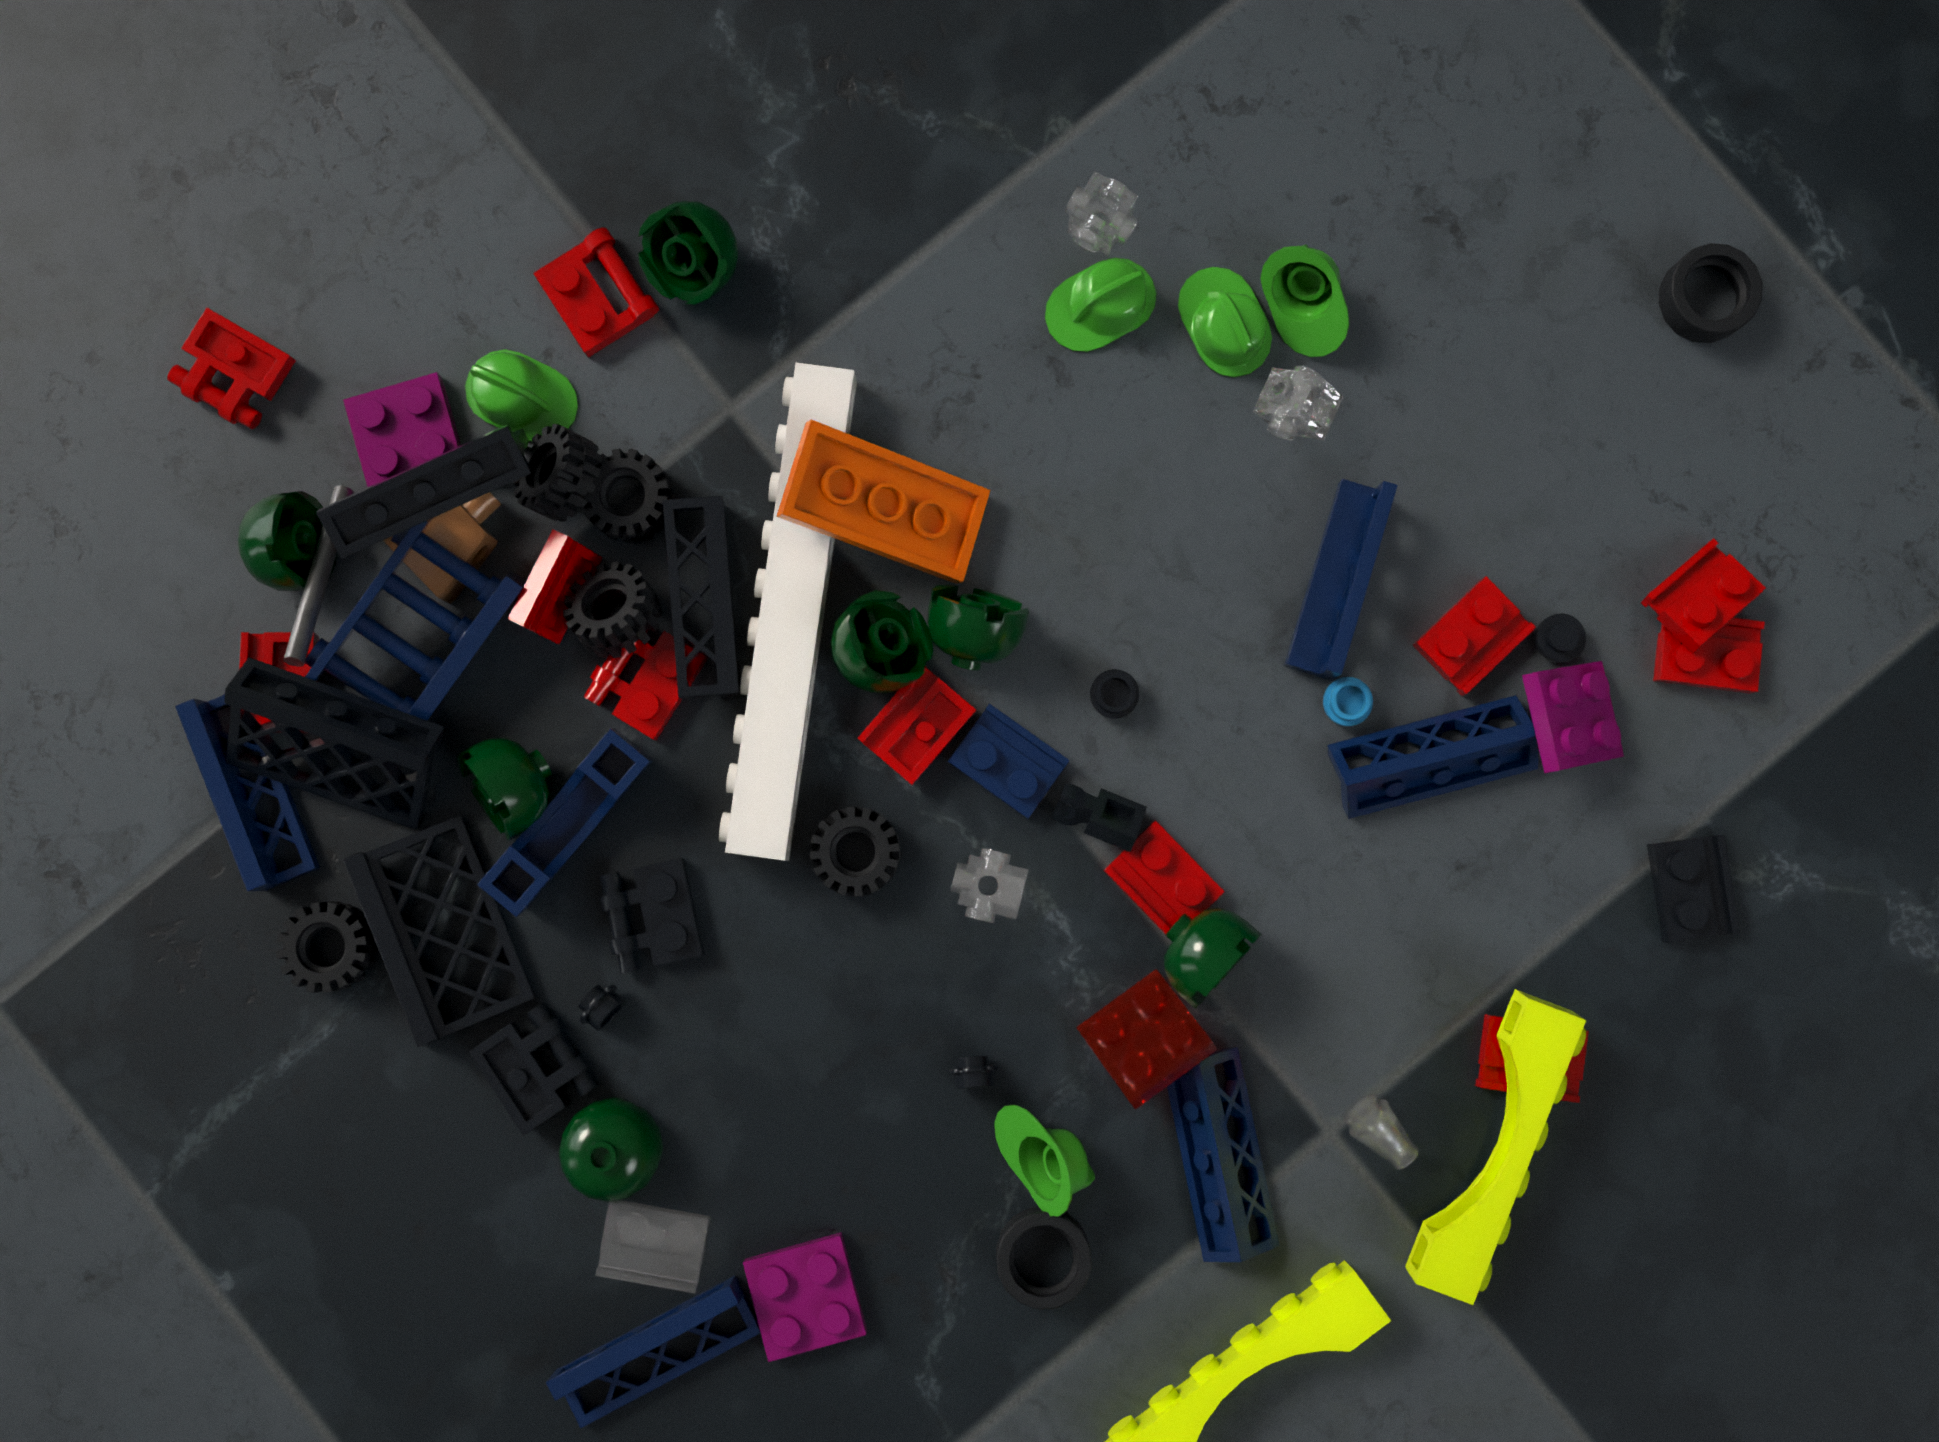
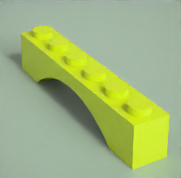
[1405,989,1586,1305]
[1104,1260,1391,1442]

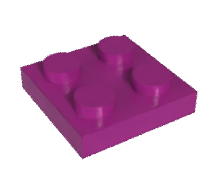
[343,372,461,487]
[1522,661,1624,773]
[743,1232,867,1362]

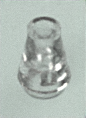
[1345,1094,1419,1170]

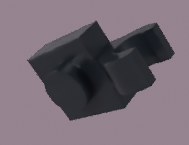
[1052,784,1147,852]

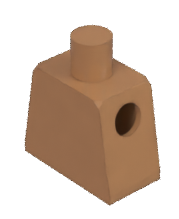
[383,492,502,604]

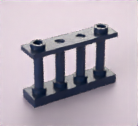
[305,518,526,720]

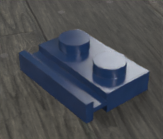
[948,703,1070,819]

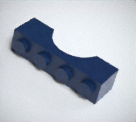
[477,728,653,917]

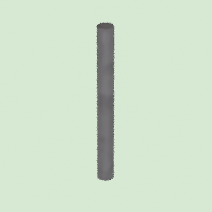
[283,485,354,667]

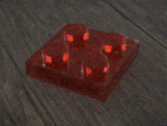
[1076,969,1217,1110]

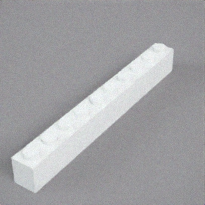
[719,362,857,861]

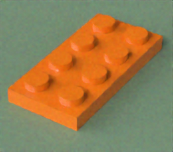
[776,419,991,584]

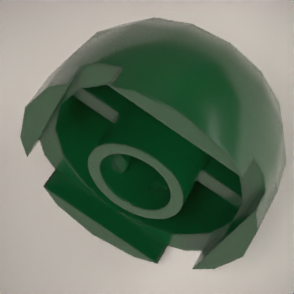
[638,201,738,305]
[238,491,337,591]
[927,585,1029,670]
[831,590,933,693]
[456,738,552,841]
[1164,908,1262,1009]
[559,1097,663,1202]

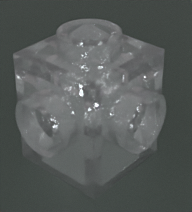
[1065,171,1138,256]
[1253,366,1344,441]
[950,848,1029,923]

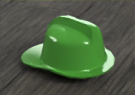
[1260,244,1350,357]
[1045,258,1156,352]
[1178,267,1272,377]
[465,349,578,442]
[994,1105,1095,1217]

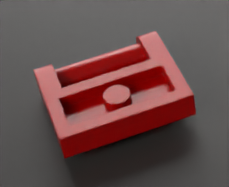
[533,227,659,358]

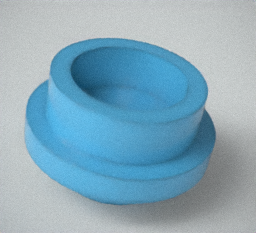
[1323,677,1373,726]

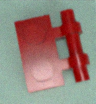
[167,307,296,429]
[583,630,708,741]

